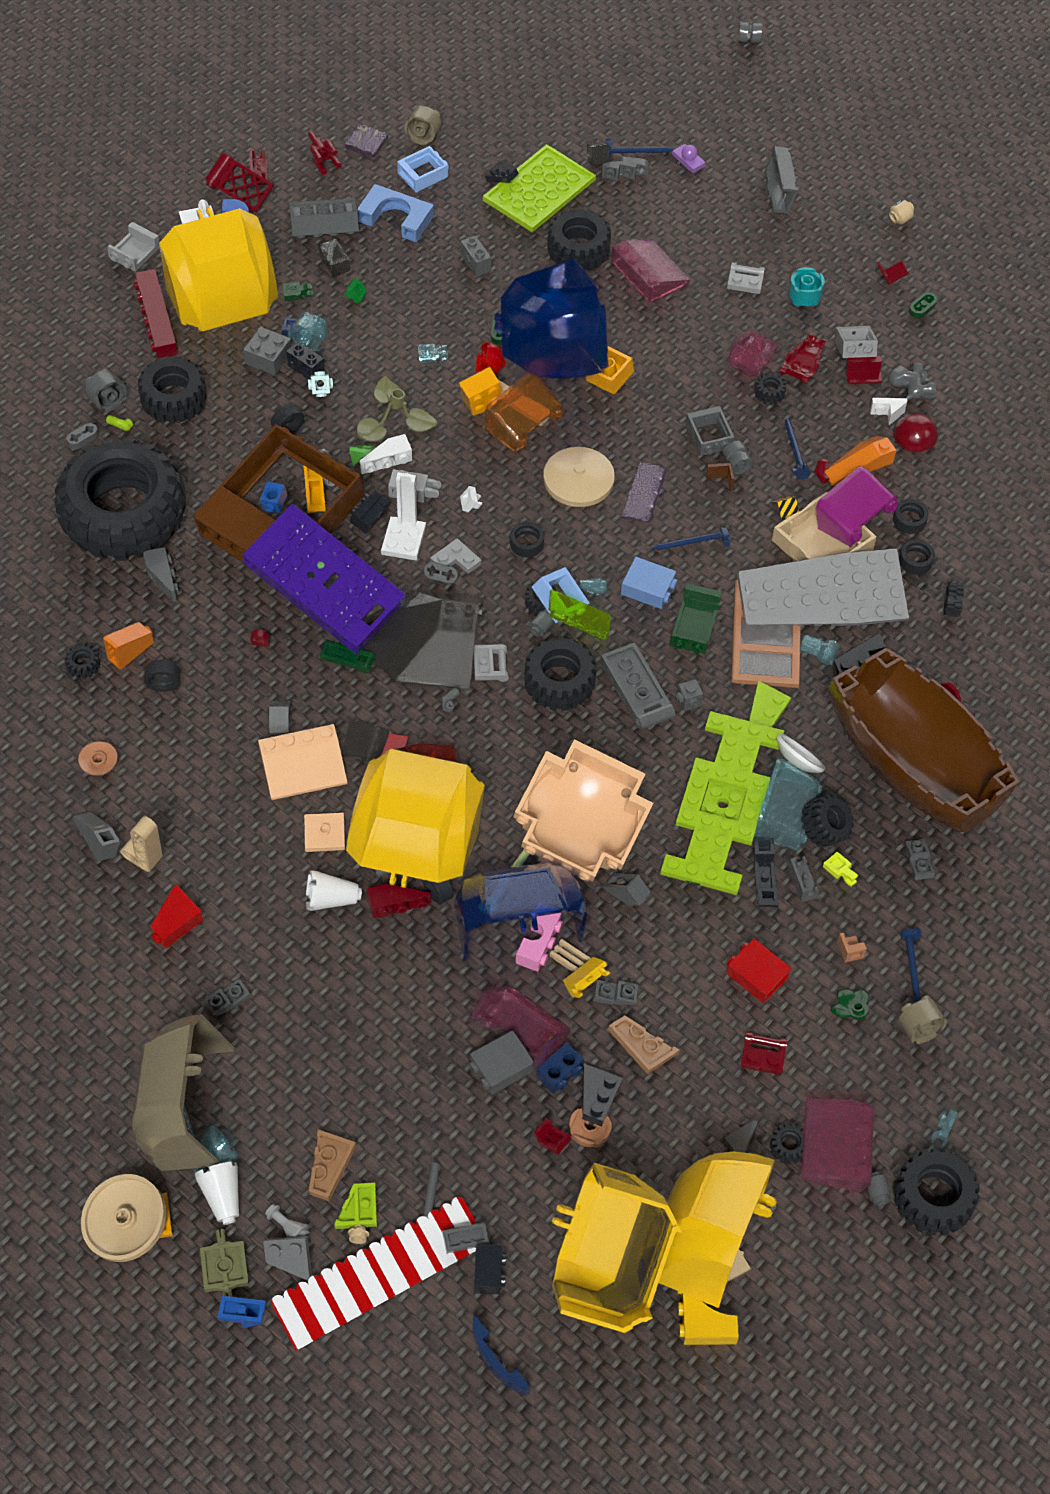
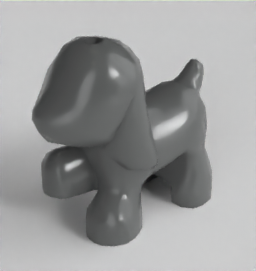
[888,363,936,400]

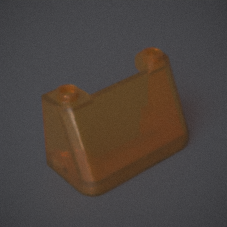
[485,371,564,452]

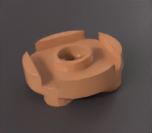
[569,1108,612,1148]

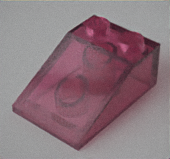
[726,330,781,377]

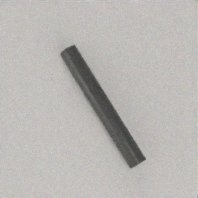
[423,1162,440,1219]

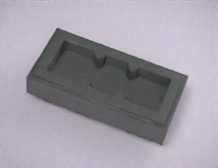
[442,1222,490,1254]

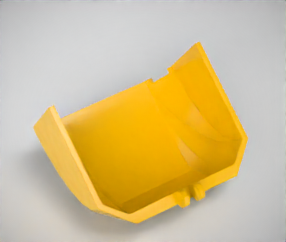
[159,207,278,331]
[346,749,485,888]
[644,1151,777,1308]

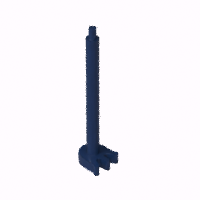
[604,139,674,157]
[785,418,810,479]
[651,527,730,551]
[900,928,922,1003]

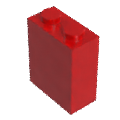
[726,939,792,1004]

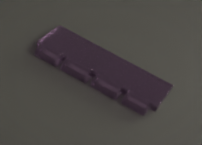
[622,462,666,522]

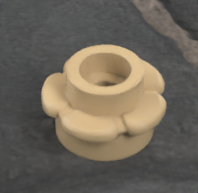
[348,1225,369,1244]

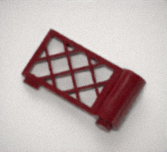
[204,152,275,214]

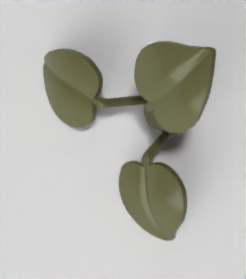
[357,376,437,442]

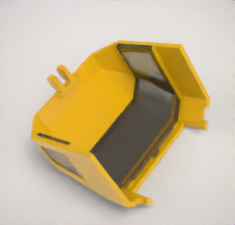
[552,1163,682,1333]

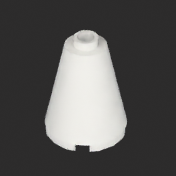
[306,870,362,911]
[195,1162,239,1225]

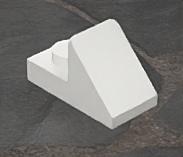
[870,398,907,425]

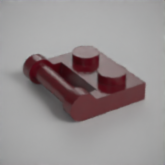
[741,1031,787,1075]

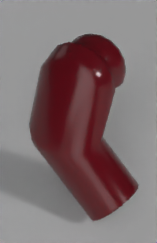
[814,459,830,484]

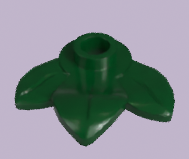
[830,989,869,1020]

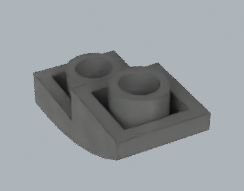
[602,161,637,181]
[905,839,935,880]
[204,979,252,1017]
[593,980,638,1005]

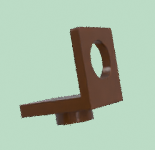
[706,463,734,490]

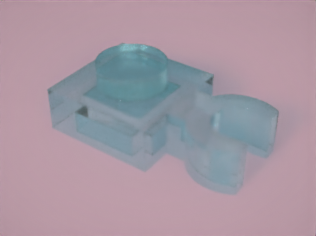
[418,344,448,363]

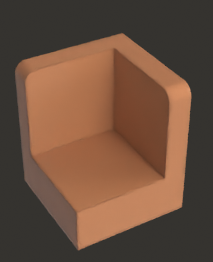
[837,933,867,963]

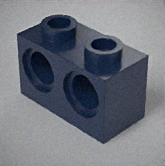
[536,1042,584,1094]

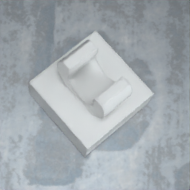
[460,486,482,512]

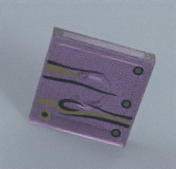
[345,124,388,158]

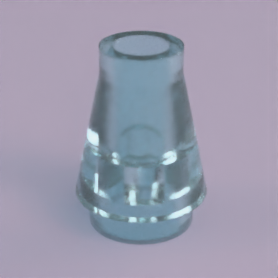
[580,577,607,596]

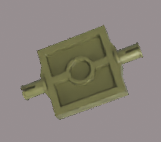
[200,1229,249,1297]

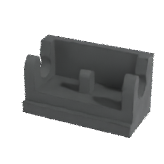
[788,856,820,903]

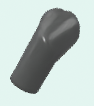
[441,687,460,712]

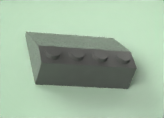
[289,198,359,238]

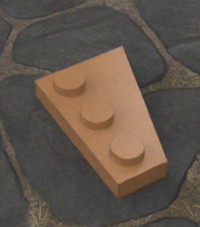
[608,1015,680,1074]
[309,1129,357,1202]

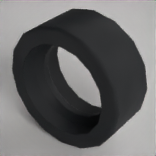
[893,499,929,534]
[510,522,544,557]
[899,539,935,575]
[144,660,180,692]
[422,879,454,905]

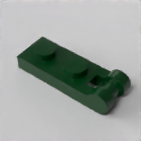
[320,641,376,674]

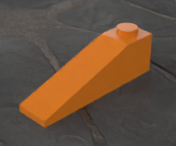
[825,436,896,486]

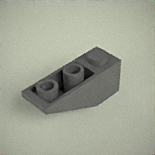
[143,547,179,602]
[72,812,120,861]

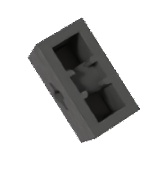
[461,236,491,277]

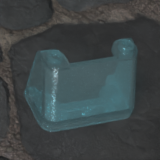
[754,758,823,850]

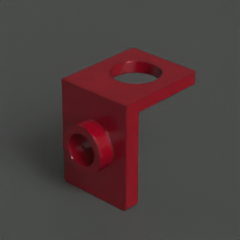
[877,261,909,285]

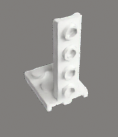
[381,472,426,561]

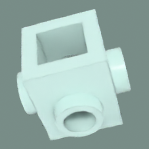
[308,371,333,397]

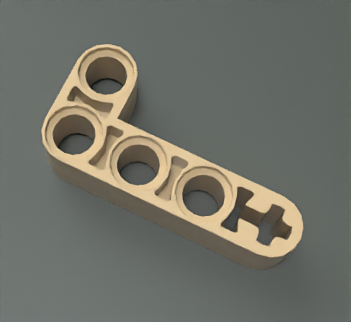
[120,816,162,872]

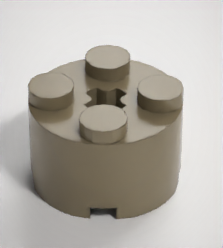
[404,105,441,145]
[899,996,947,1044]

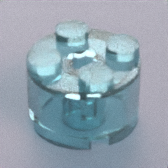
[288,312,328,351]

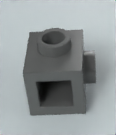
[676,679,703,711]

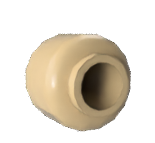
[889,200,914,225]

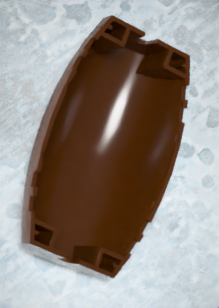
[828,648,1019,832]

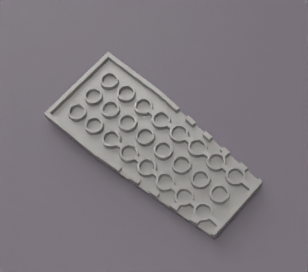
[737,549,909,627]

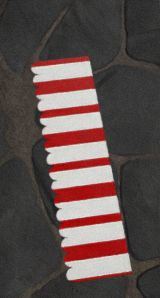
[271,1197,477,1350]

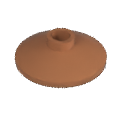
[78,741,118,776]

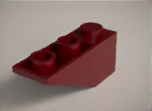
[366,884,431,918]

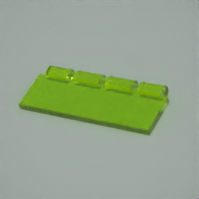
[548,589,611,640]

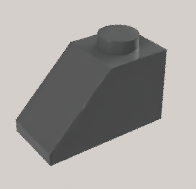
[602,873,651,906]

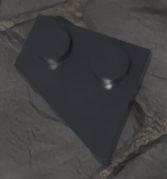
[485,159,519,183]

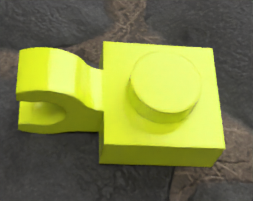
[823,852,858,887]

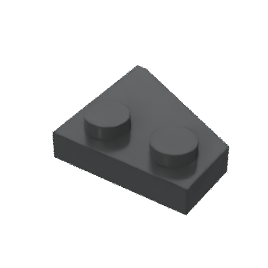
[263,1236,312,1280]

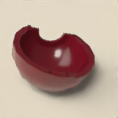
[893,413,938,452]

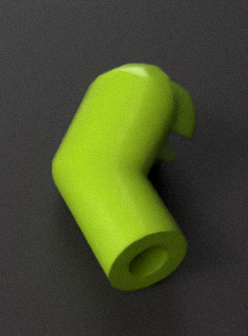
[106,415,133,431]

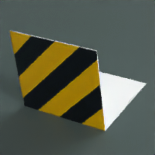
[771,496,799,519]

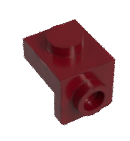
[534,1118,572,1155]

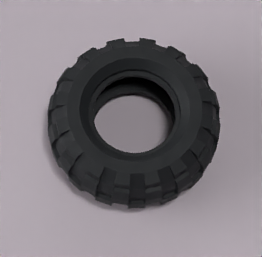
[54,438,186,561]

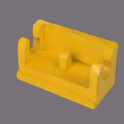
[563,957,610,998]

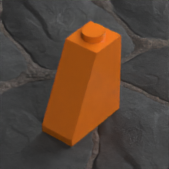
[103,622,154,670]

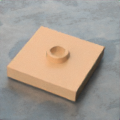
[304,813,345,852]

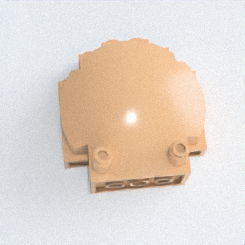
[514,740,653,882]

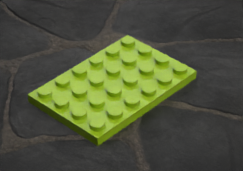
[483,144,596,232]

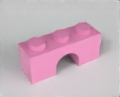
[516,905,563,972]

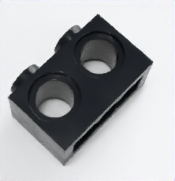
[286,341,325,379]

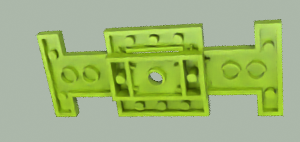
[660,711,784,895]

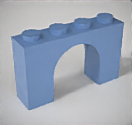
[357,184,434,242]

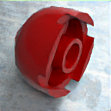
[476,341,506,375]

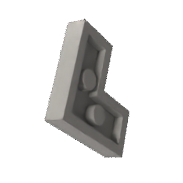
[430,539,482,574]

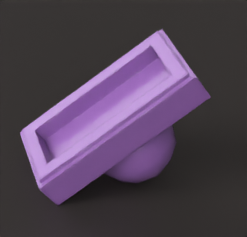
[672,144,705,173]

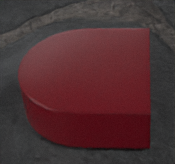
[250,630,270,647]

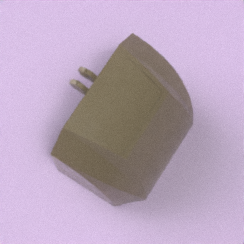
[132,1014,234,1171]

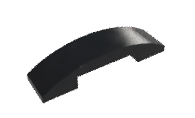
[754,837,779,907]

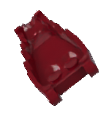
[780,333,826,384]

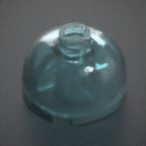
[198,1125,239,1163]

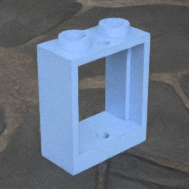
[397,146,449,193]
[532,567,589,623]

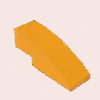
[304,466,326,513]

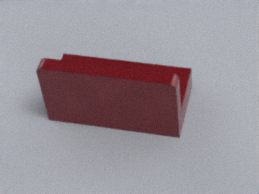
[845,356,883,384]

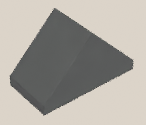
[269,701,291,735]

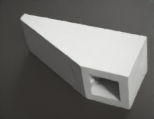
[360,434,412,474]

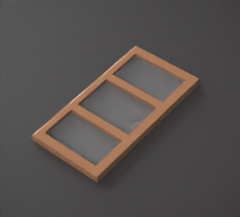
[731,580,800,688]

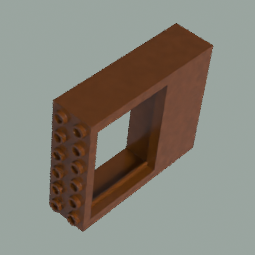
[193,424,365,563]

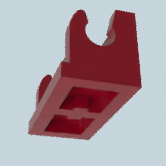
[250,149,268,185]

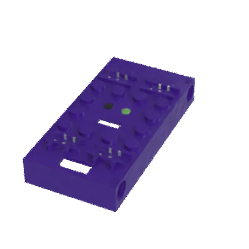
[243,504,406,655]

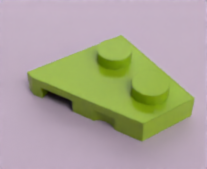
[335,1183,377,1229]

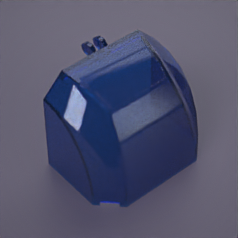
[494,258,609,379]
[454,862,587,960]

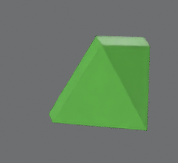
[349,445,377,467]

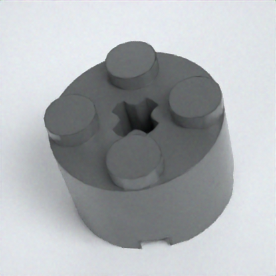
[85,369,127,411]

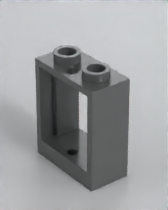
[686,406,734,456]

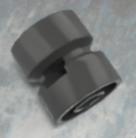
[738,21,762,44]
[723,441,753,475]

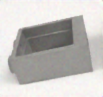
[835,326,878,358]

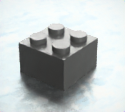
[244,327,291,375]

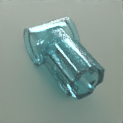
[800,634,840,665]

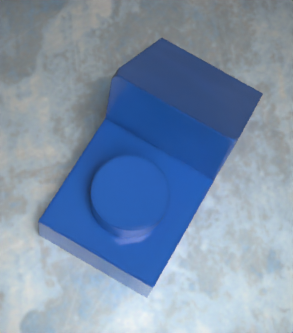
[218,1296,266,1328]

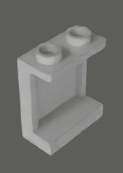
[107,222,160,272]

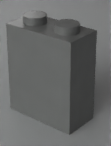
[469,1030,535,1095]

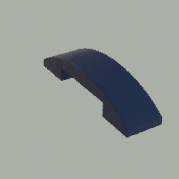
[472,1317,530,1396]

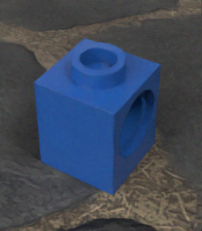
[260,481,287,513]

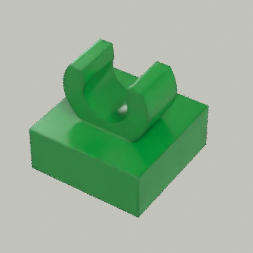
[344,278,367,303]

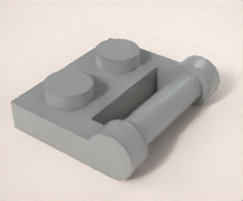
[727,262,765,294]
[474,644,509,682]

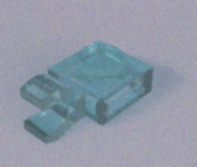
[930,1109,958,1148]

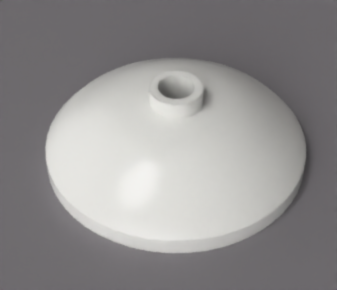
[777,733,825,773]

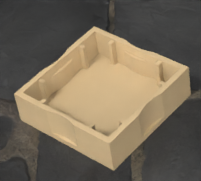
[772,492,877,562]

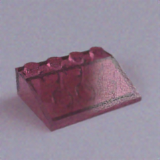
[611,239,690,302]
[801,1098,874,1193]

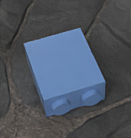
[621,557,678,609]

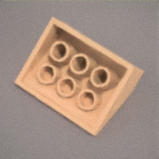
[258,724,347,800]

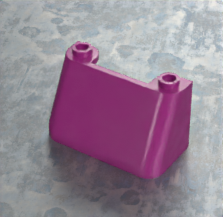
[816,466,898,547]

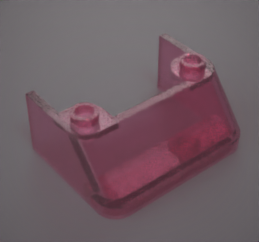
[469,986,571,1067]

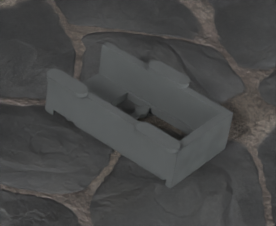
[765,145,798,214]

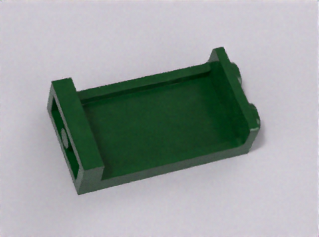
[669,583,722,654]

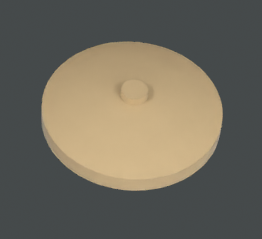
[543,447,615,507]
[81,1174,166,1262]

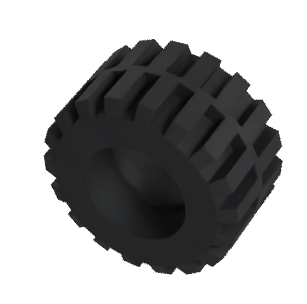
[801,794,854,847]

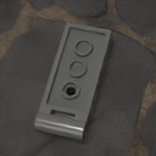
[600,642,676,730]

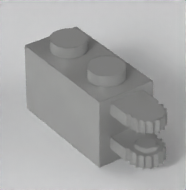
[388,469,442,503]

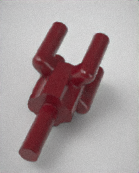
[308,132,342,175]

